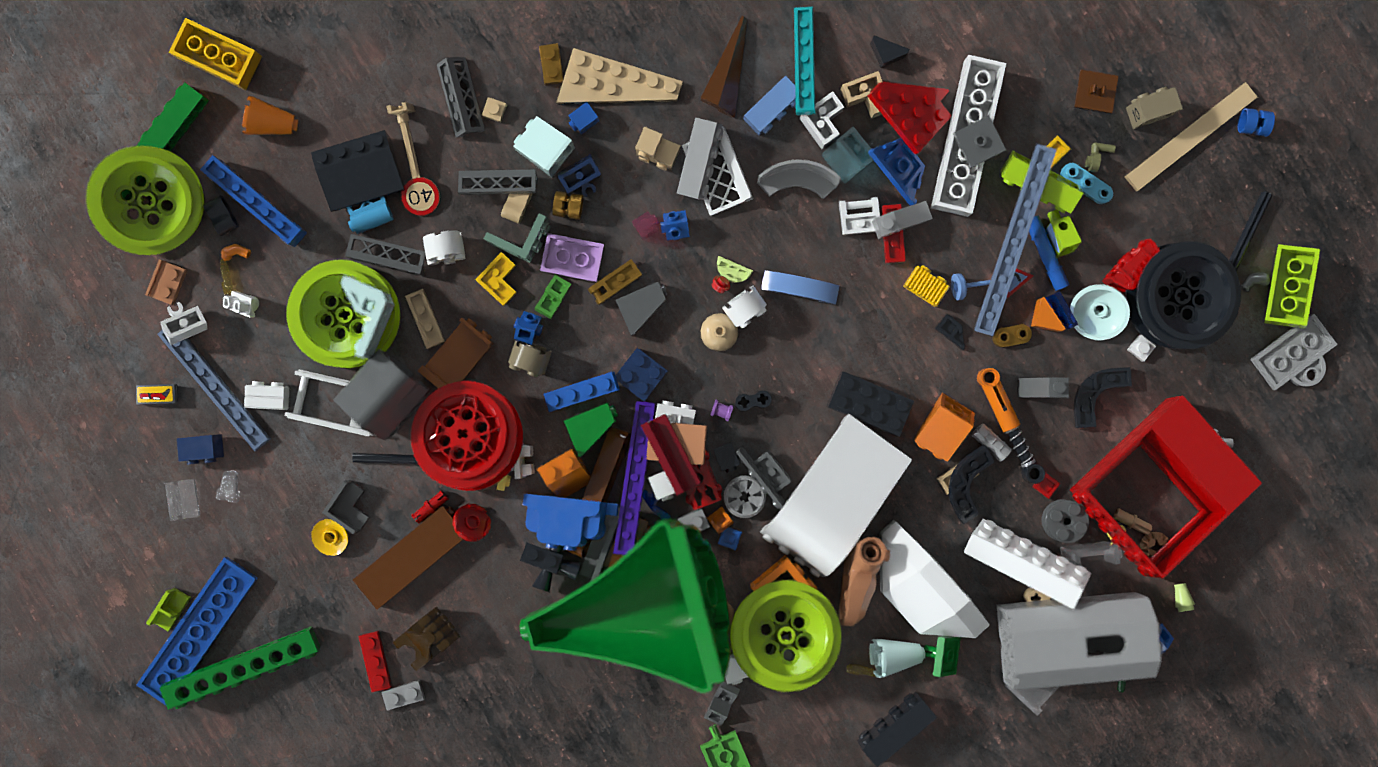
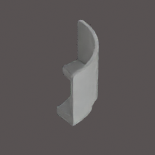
[757,160,842,199]

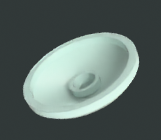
[1070,284,1130,340]

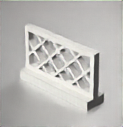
[682,126,753,216]

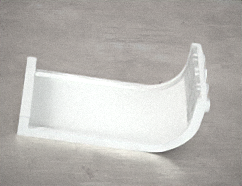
[760,414,912,578]

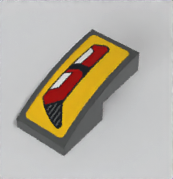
[136,384,178,404]

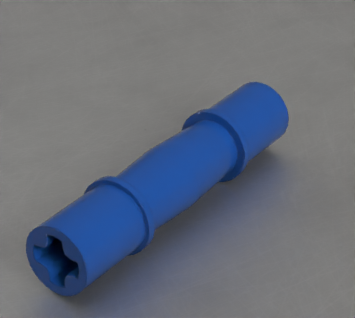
[1029,215,1070,291]

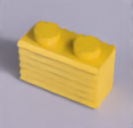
[903,265,950,307]

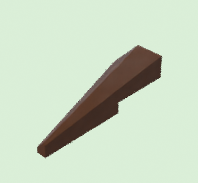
[701,16,747,118]

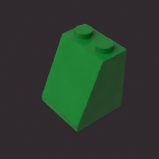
[564,403,618,457]

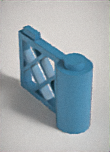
[347,196,394,234]

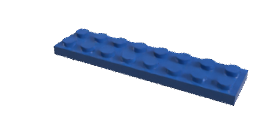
[136,557,258,705]

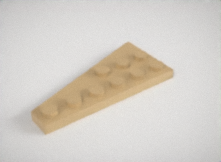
[557,48,683,104]

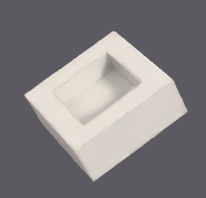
[1127,335,1156,362]

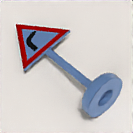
[951,268,1033,300]

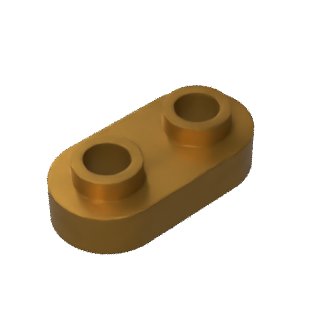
[992,324,1032,347]

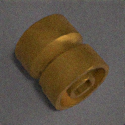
[553,191,583,220]

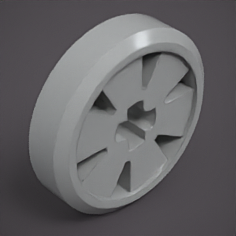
[724,475,766,518]

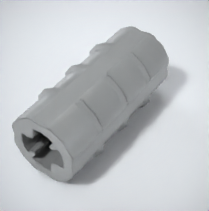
[971,423,1012,462]

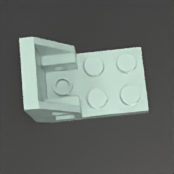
[341,276,394,359]

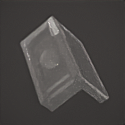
[165,479,200,521]

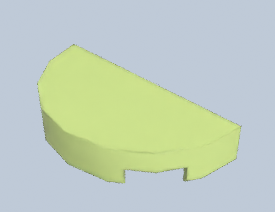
[717,256,753,283]

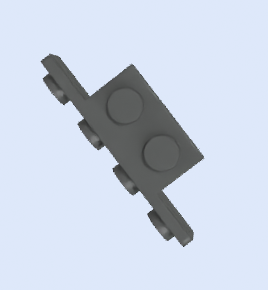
[736,446,792,510]

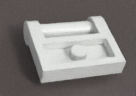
[839,197,880,235]

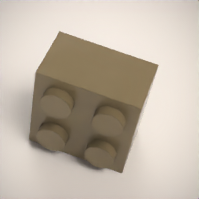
[1126,86,1183,129]

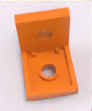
[750,555,818,591]

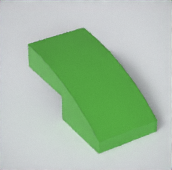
[535,275,571,319]

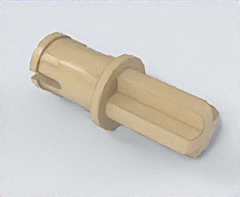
[1113,508,1152,535]

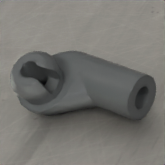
[1241,272,1270,292]

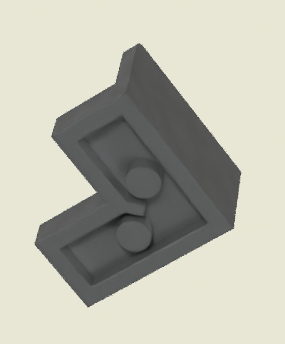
[322,480,370,534]

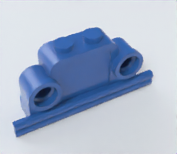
[523,494,619,551]

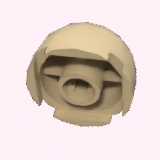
[700,313,738,351]

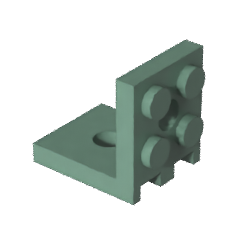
[484,214,551,263]

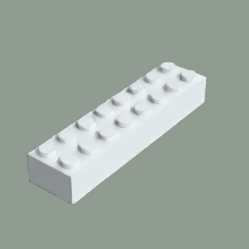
[931,55,1006,217]

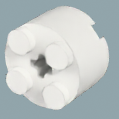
[423,231,465,265]
[722,286,767,328]

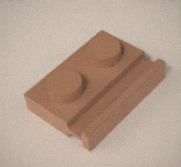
[145,259,187,305]

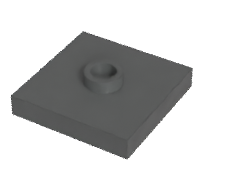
[953,116,1006,168]

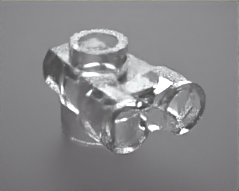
[215,471,240,503]

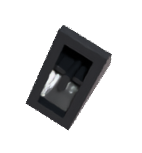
[870,35,910,68]

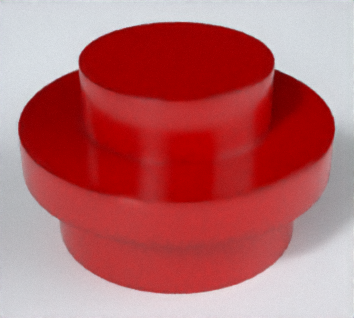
[712,276,730,293]

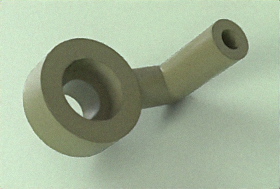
[1085,143,1116,173]

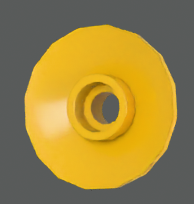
[311,519,349,556]

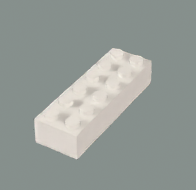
[964,519,1091,609]

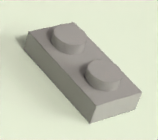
[382,680,425,710]

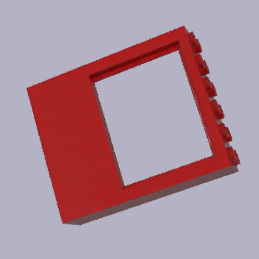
[1070,395,1262,579]

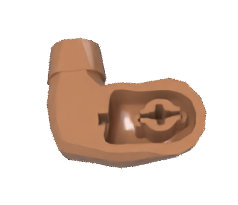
[839,537,890,626]

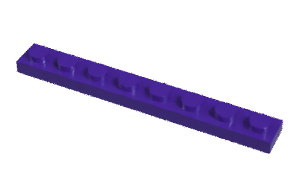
[613,401,656,555]

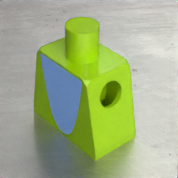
[1046,210,1082,258]

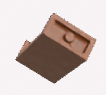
[418,318,494,389]

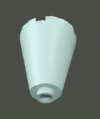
[869,639,925,678]

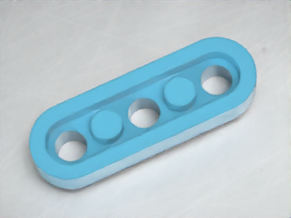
[1060,163,1113,204]

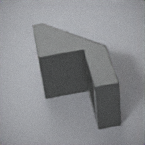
[704,682,740,726]

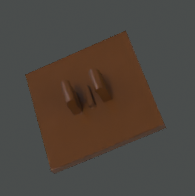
[1074,70,1118,114]

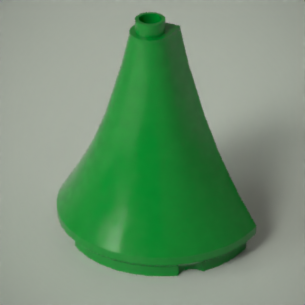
[520,518,731,693]

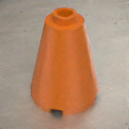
[242,96,298,135]

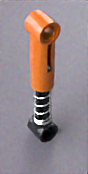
[977,368,1045,483]

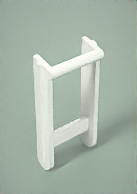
[285,369,375,436]

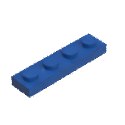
[544,372,620,412]

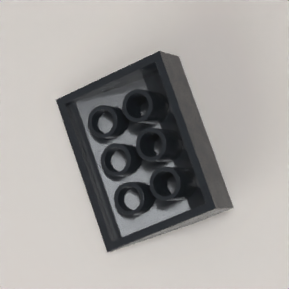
[311,130,405,212]

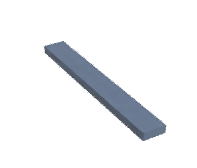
[157,330,271,451]

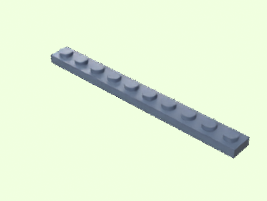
[974,144,1057,336]

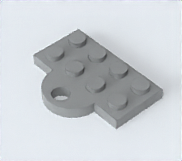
[1250,314,1337,390]

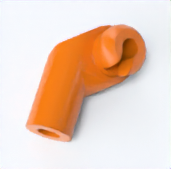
[221,244,251,261]

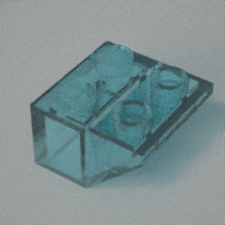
[821,127,874,184]

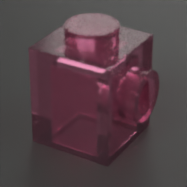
[632,212,660,240]

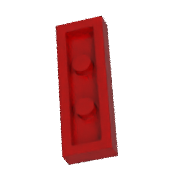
[881,204,905,264]
[358,630,392,692]

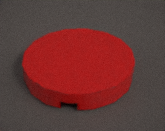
[453,503,491,542]

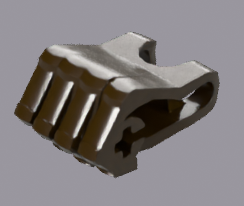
[393,607,460,671]

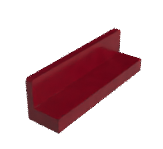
[641,414,701,495]

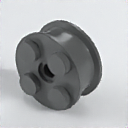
[1042,499,1089,543]

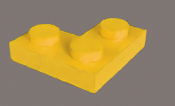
[475,252,517,306]

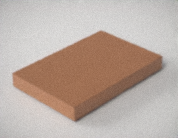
[646,423,707,465]

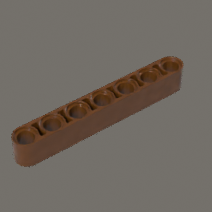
[566,427,631,558]

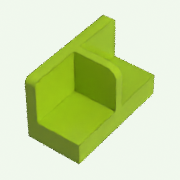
[146,588,191,631]

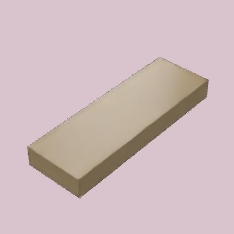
[405,289,445,349]

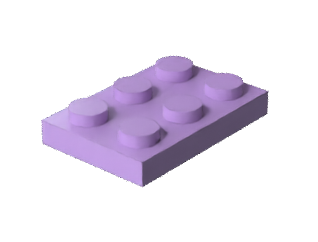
[540,233,604,282]

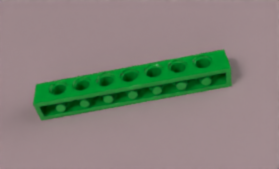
[159,626,320,709]

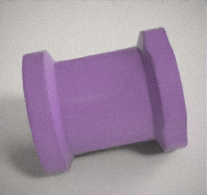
[710,400,734,421]

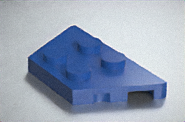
[868,138,925,206]

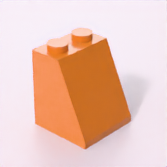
[915,393,975,462]
[538,448,591,498]

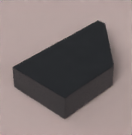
[935,313,965,350]

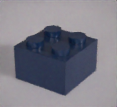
[616,348,668,402]

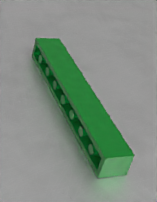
[123,82,210,200]

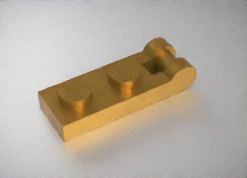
[588,259,642,305]

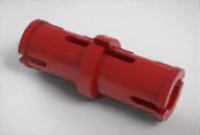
[411,490,449,524]

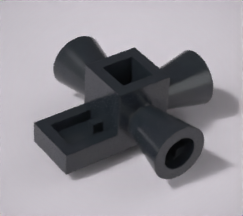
[520,543,581,593]

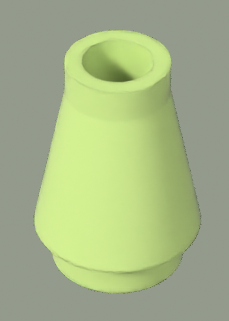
[1174,583,1195,612]

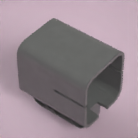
[334,349,429,440]

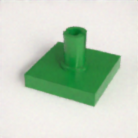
[924,636,961,677]

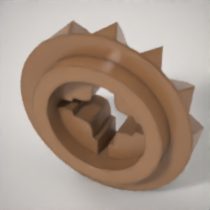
[1140,532,1169,559]

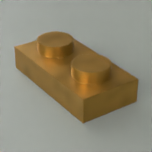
[539,43,564,85]

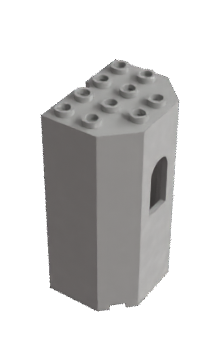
[996,592,1163,690]

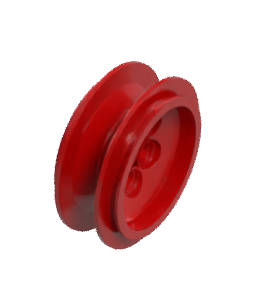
[411,381,523,491]

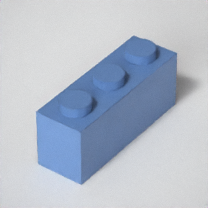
[743,76,796,135]

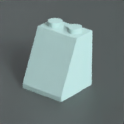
[513,116,575,178]

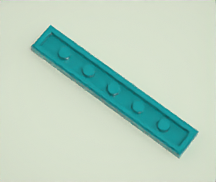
[794,6,816,115]

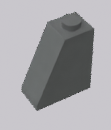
[616,282,668,336]
[1018,378,1069,398]

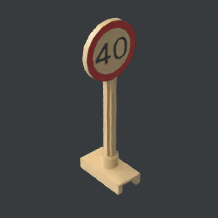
[387,102,440,215]

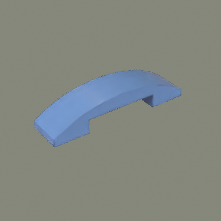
[761,271,839,305]

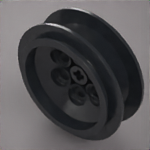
[1125,241,1241,349]

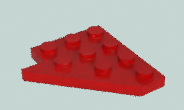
[867,82,952,154]

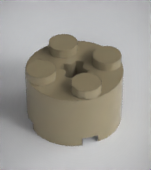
[508,340,552,377]

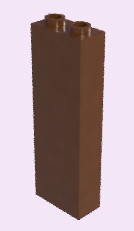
[353,505,464,610]

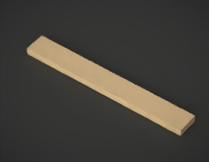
[1125,82,1257,191]

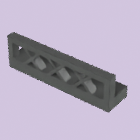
[437,57,485,138]
[458,169,538,195]
[345,234,426,277]
[580,502,620,581]

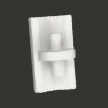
[223,291,259,318]
[511,443,535,479]

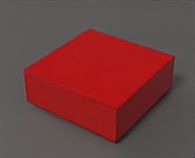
[1033,472,1060,499]

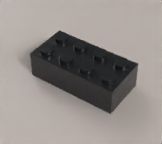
[826,371,914,437]
[857,692,937,767]

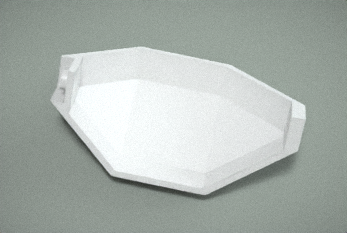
[879,520,989,638]

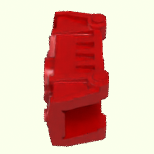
[1102,239,1160,293]
[685,451,723,510]

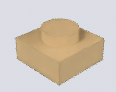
[482,97,507,123]

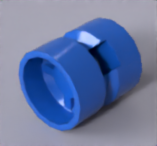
[1238,108,1275,137]

